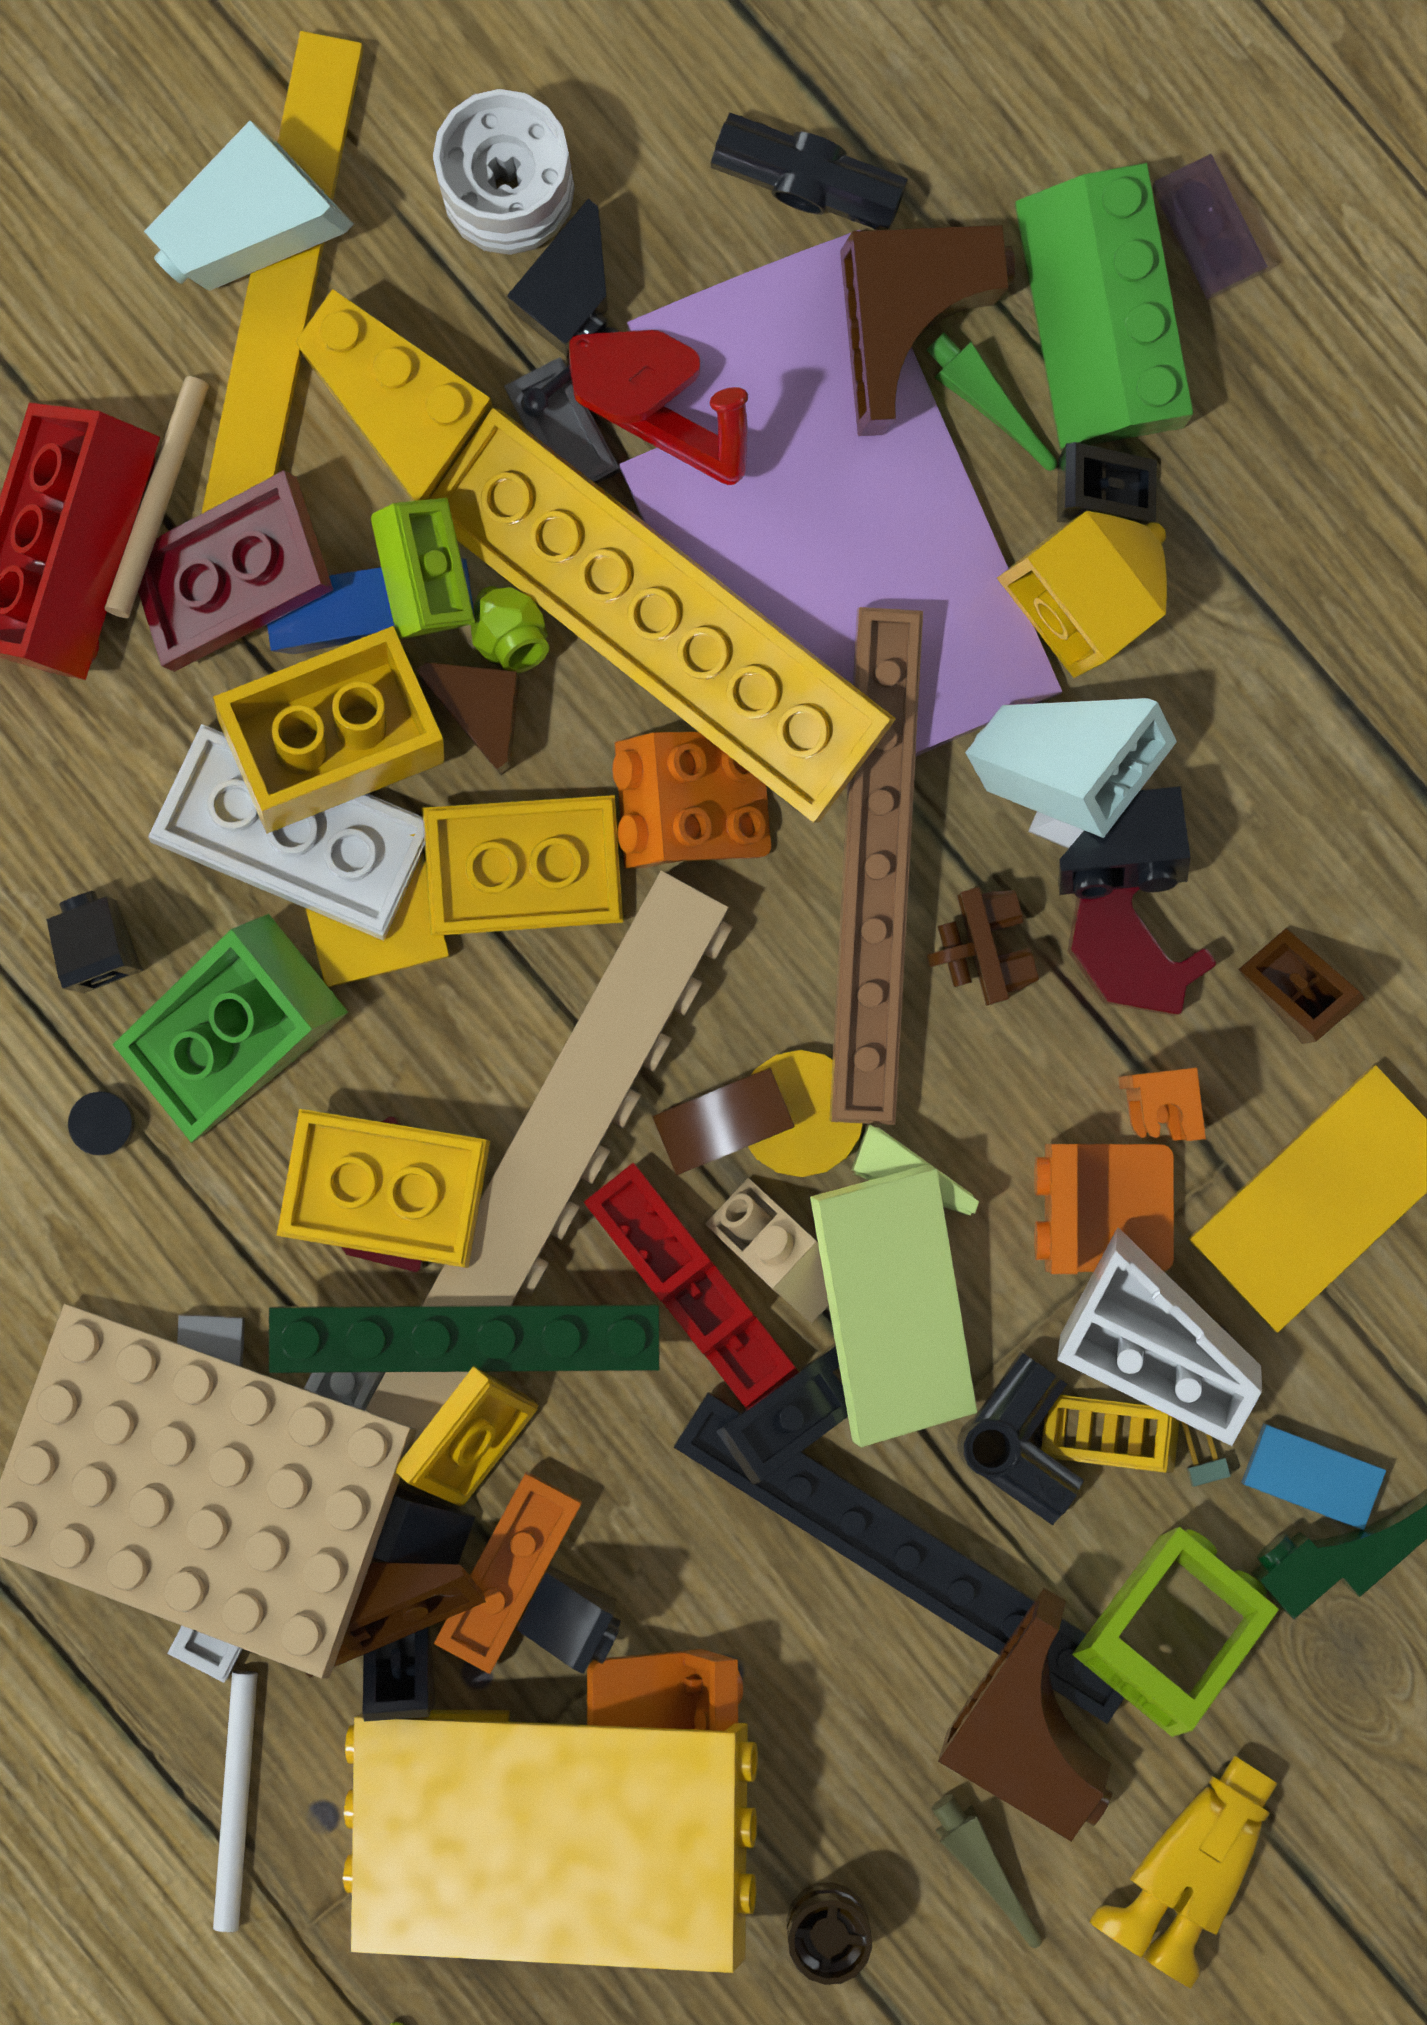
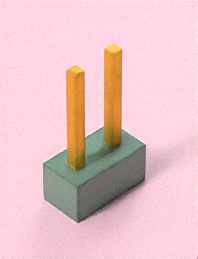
[1181,1421,1231,1487]

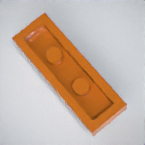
[434,1471,582,1674]

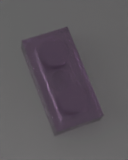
[1152,154,1268,300]

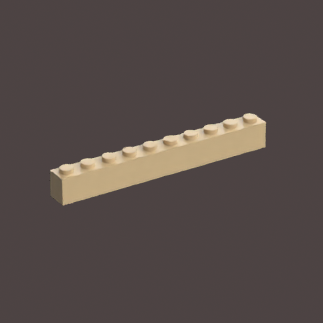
[365,871,734,1445]

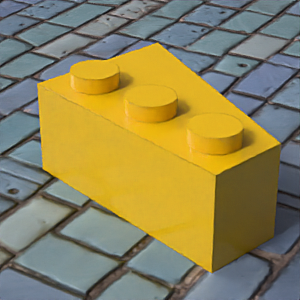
[296,289,493,501]

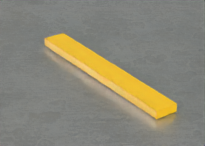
[201,31,364,514]

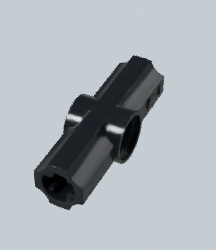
[711,112,908,230]

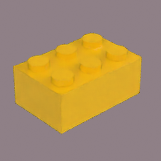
[213,626,444,834]

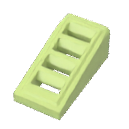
[851,1124,979,1216]

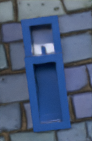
[267,558,475,654]

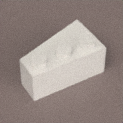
[1057,1227,1262,1446]

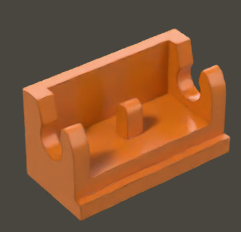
[1118,1068,1206,1141]

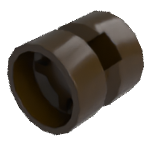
[786,1882,872,1985]

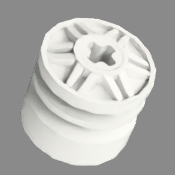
[433,89,575,255]

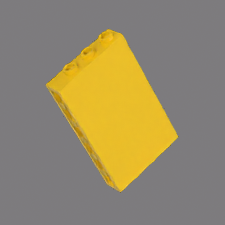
[343,1714,758,1973]

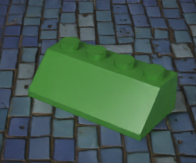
[1015,163,1193,450]

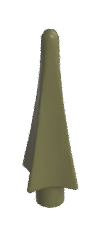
[932,1794,1042,1948]

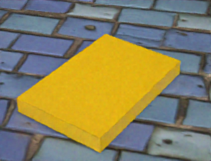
[422,795,623,936]
[277,1109,491,1268]

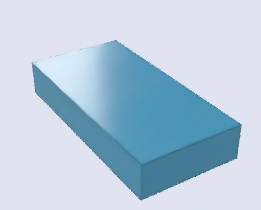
[1241,1423,1386,1530]

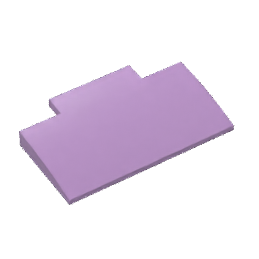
[619,230,1062,787]

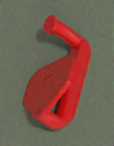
[569,330,748,485]

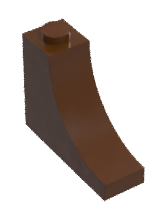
[840,225,1015,436]
[938,1588,1113,1842]

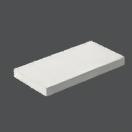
[148,724,425,941]

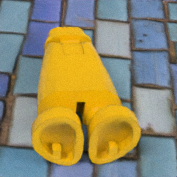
[1089,1756,1278,1989]

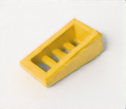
[1041,1395,1180,1473]

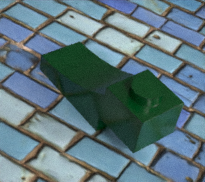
[1251,1488,1427,1619]

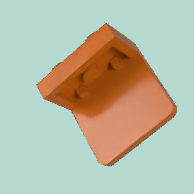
[612,732,771,869]
[1034,1144,1174,1274]
[587,1649,743,1731]

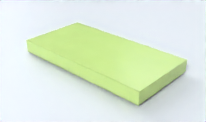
[810,1165,977,1447]

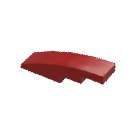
[584,1162,799,1408]

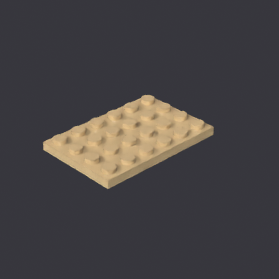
[0,1304,417,1679]

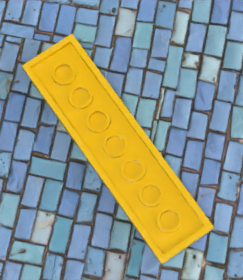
[430,408,896,823]

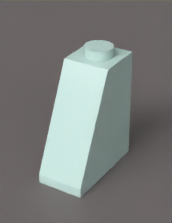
[144,121,354,291]
[965,698,1177,838]

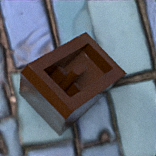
[416,662,520,776]
[1239,928,1365,1044]

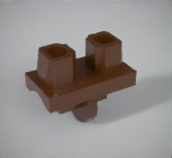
[926,887,1039,1006]

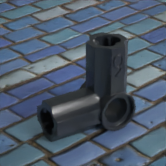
[957,1351,1084,1525]

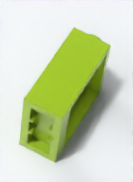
[1072,1526,1279,1737]

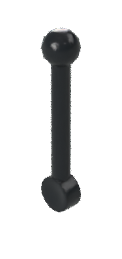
[521,327,620,416]

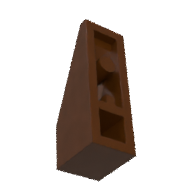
[306,1563,486,1678]

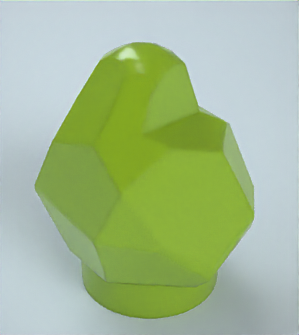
[471,586,549,673]

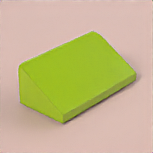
[371,498,475,639]

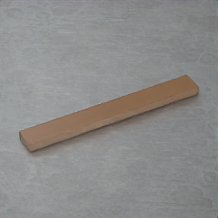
[829,607,923,1125]

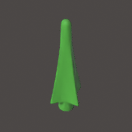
[926,332,1057,471]

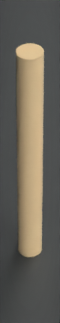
[104,376,209,618]

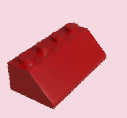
[0,402,160,680]

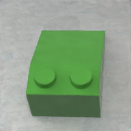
[112,914,348,1143]

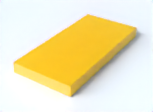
[1188,1065,1427,1333]

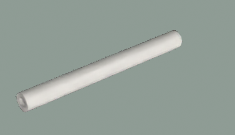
[213,1671,258,1932]

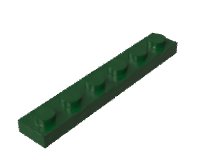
[269,1304,660,1373]

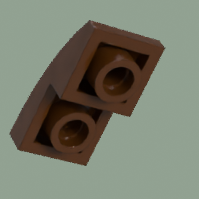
[652,1067,795,1176]

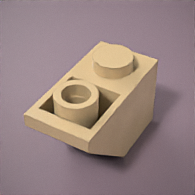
[705,1178,829,1324]

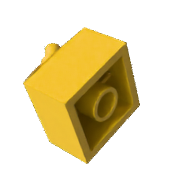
[997,511,1167,678]

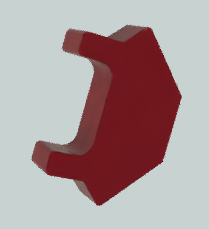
[1068,887,1216,1016]

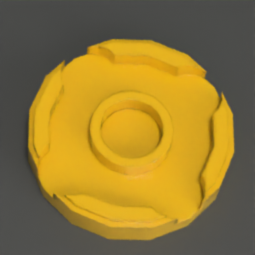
[748,1050,863,1177]

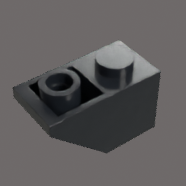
[1058,786,1191,899]
[517,1565,621,1674]

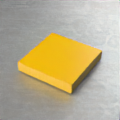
[306,834,450,988]
[396,1366,539,1507]

